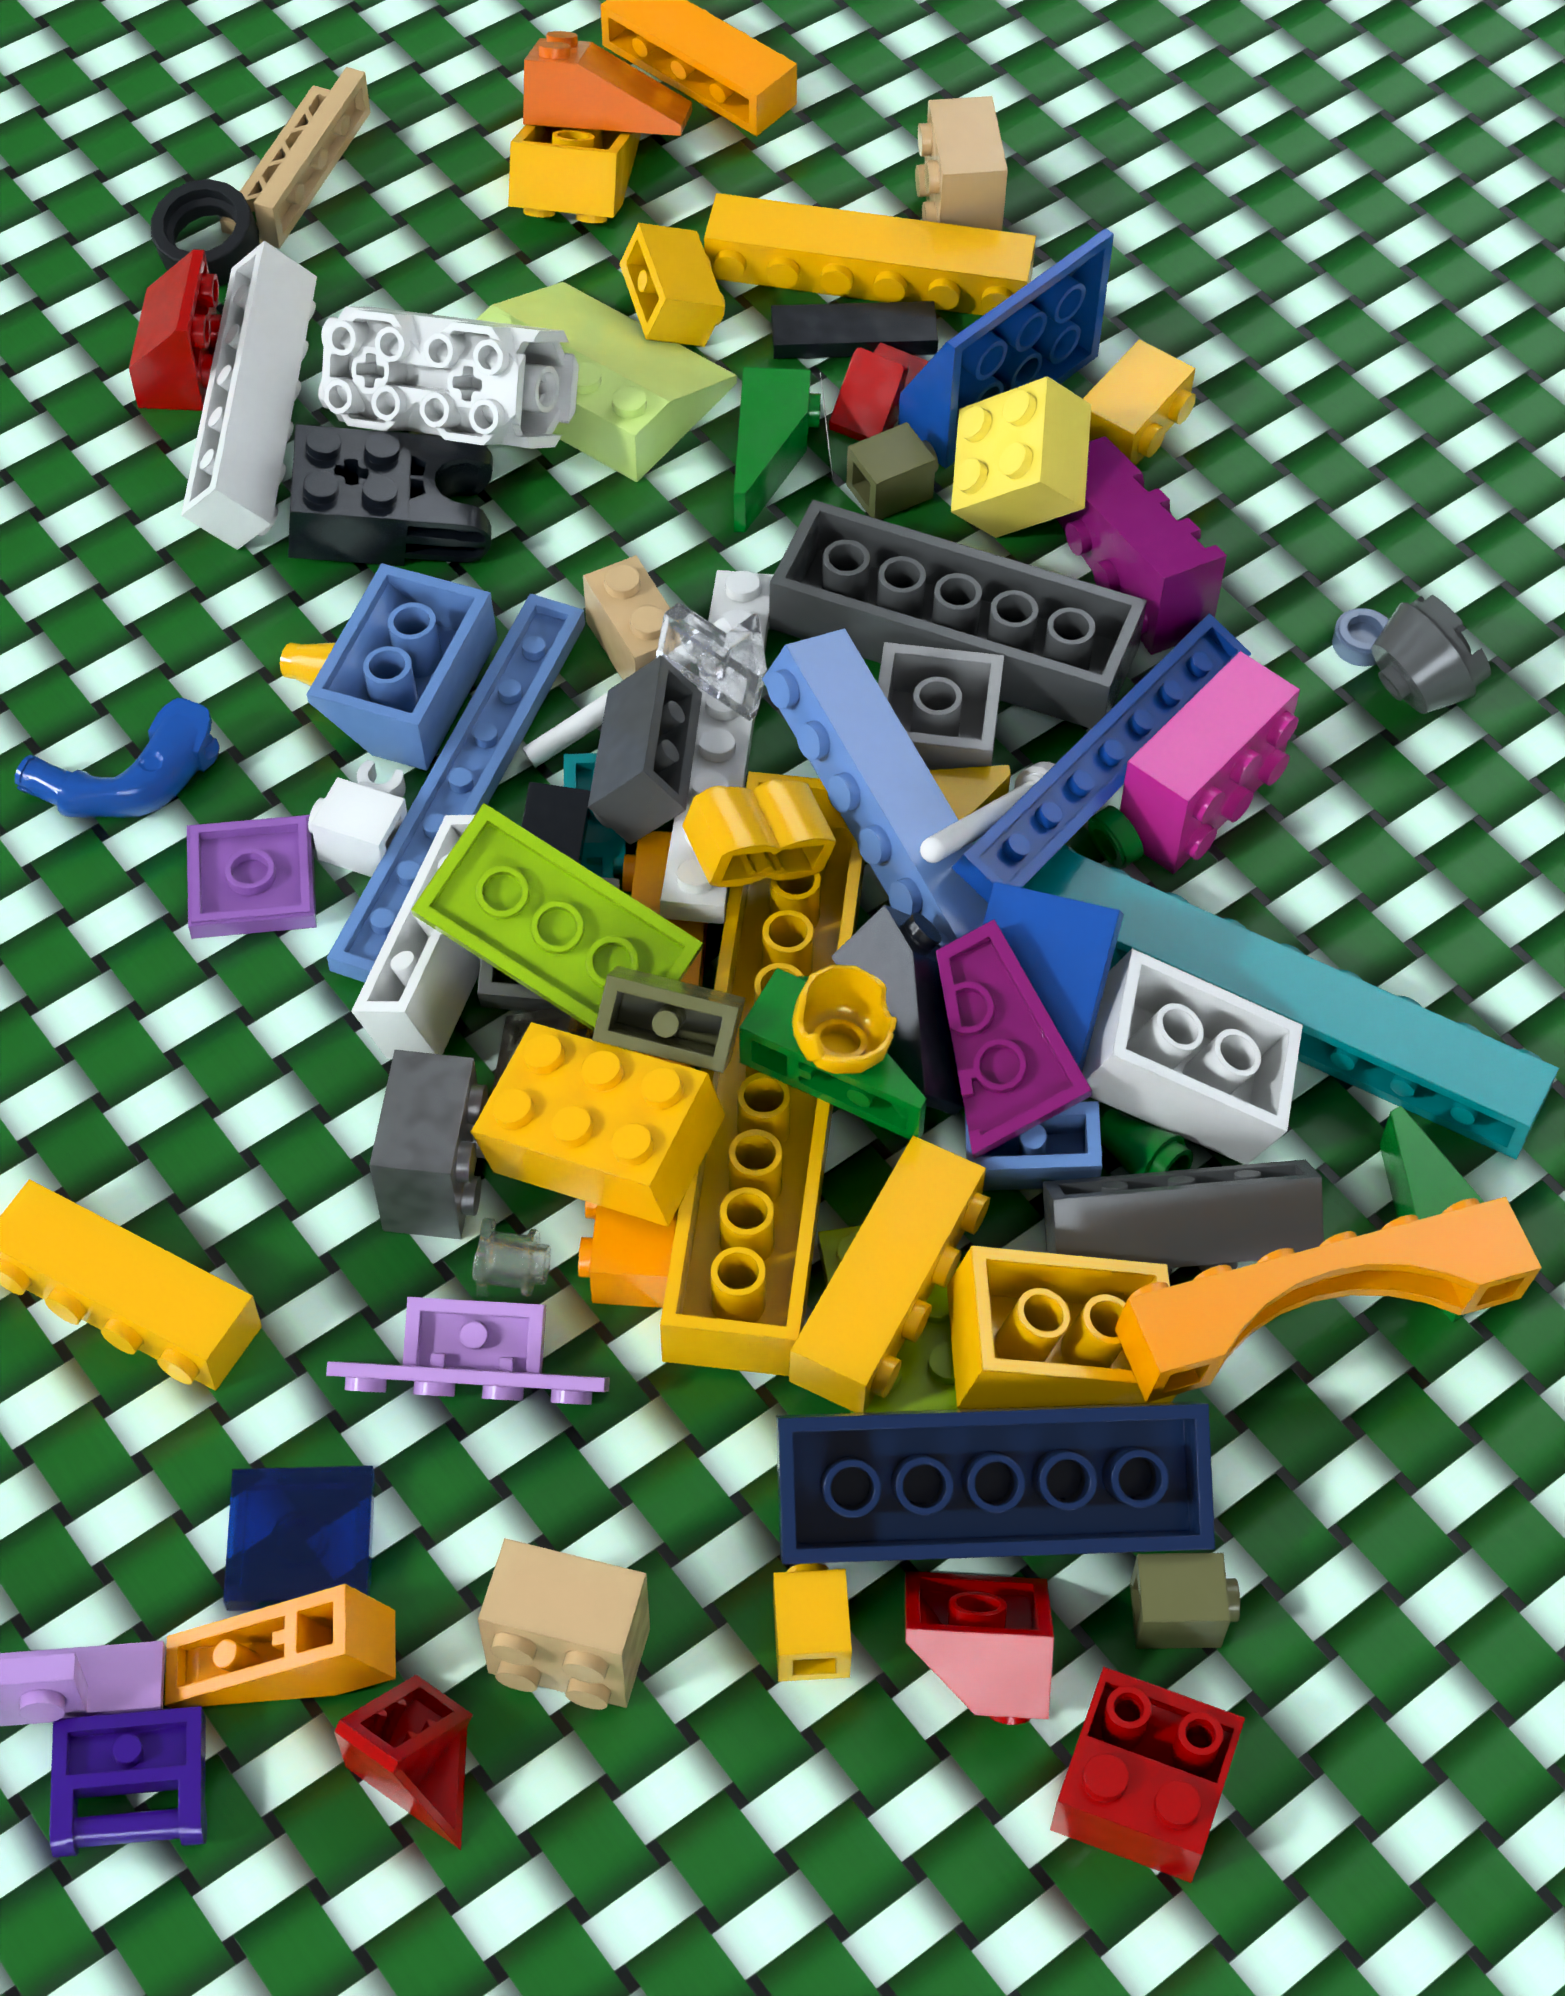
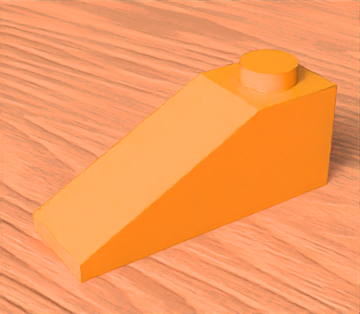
[164,1584,396,1709]

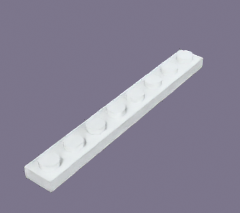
[660,570,773,924]

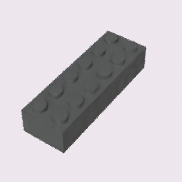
[769,500,1147,729]

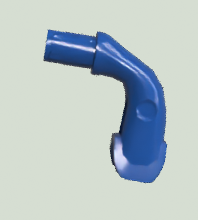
[15,697,220,818]

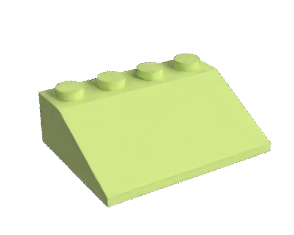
[476,282,737,482]

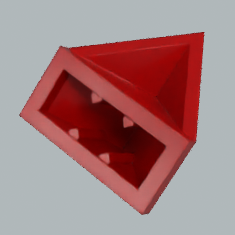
[334,1675,473,1850]

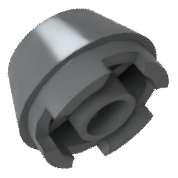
[1371,595,1491,714]

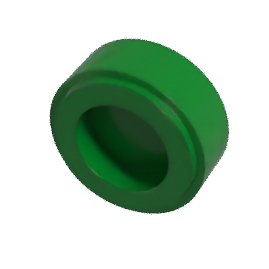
[1088,805,1144,869]

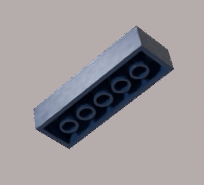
[776,1402,1215,1564]

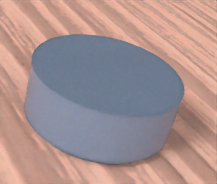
[1332,608,1389,666]

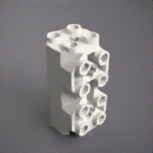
[318,306,579,449]

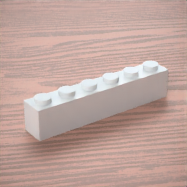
[181,240,317,550]

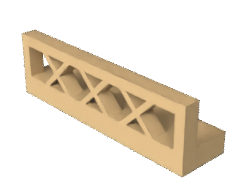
[220,67,371,249]

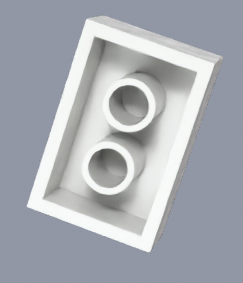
[1082,949,1303,1165]

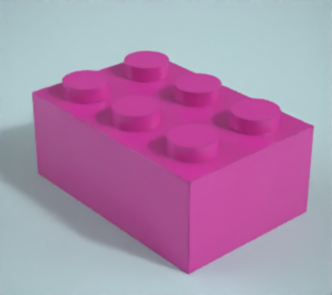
[1120,651,1300,874]

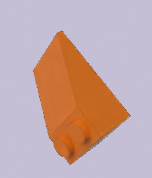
[523,31,692,136]

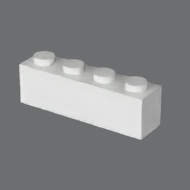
[351,815,481,1059]

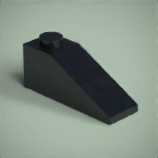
[831,905,964,1115]

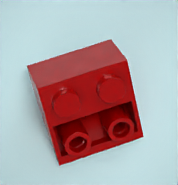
[129,249,222,411]
[1050,1666,1245,1883]

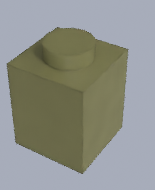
[846,422,939,520]
[1130,1553,1240,1649]

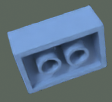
[306,563,498,771]

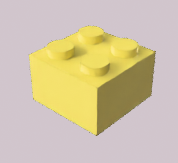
[951,376,1092,538]

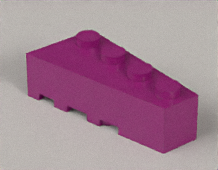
[1056,436,1227,655]

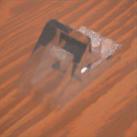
[656,602,767,721]

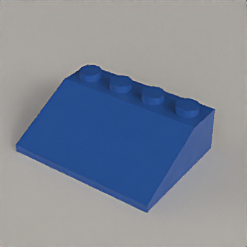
[898,228,1114,469]

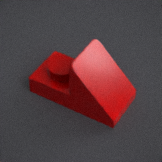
[829,342,929,441]

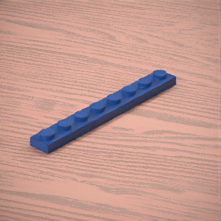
[951,613,1252,903]

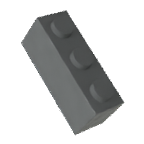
[588,655,702,845]

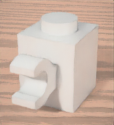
[308,760,407,877]

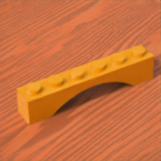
[1115,1197,1542,1403]

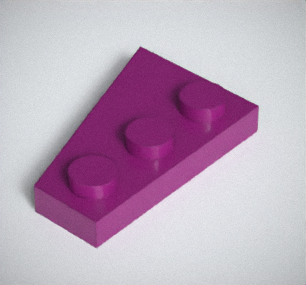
[936,919,1092,1159]

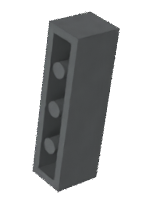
[1043,1159,1324,1275]

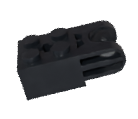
[288,424,493,566]

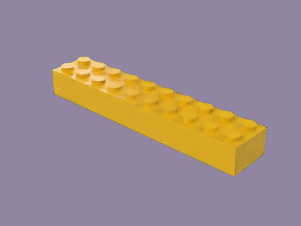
[660,771,865,1376]

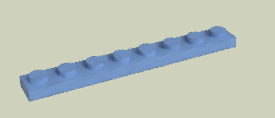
[327,593,585,983]

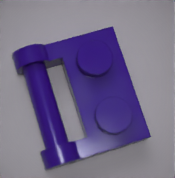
[49,1706,207,1858]

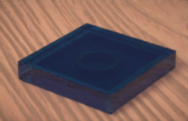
[223,1466,375,1611]

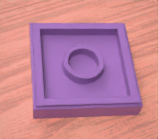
[187,815,317,939]

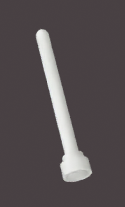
[920,761,1055,863]

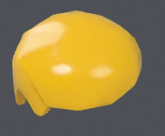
[792,965,897,1074]

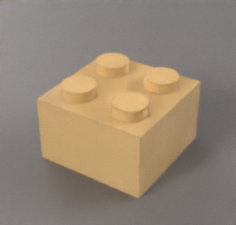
[915,96,1008,231]
[478,1538,650,1710]

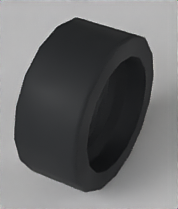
[151,179,259,286]

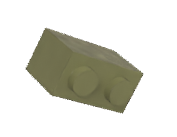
[592,966,746,1073]

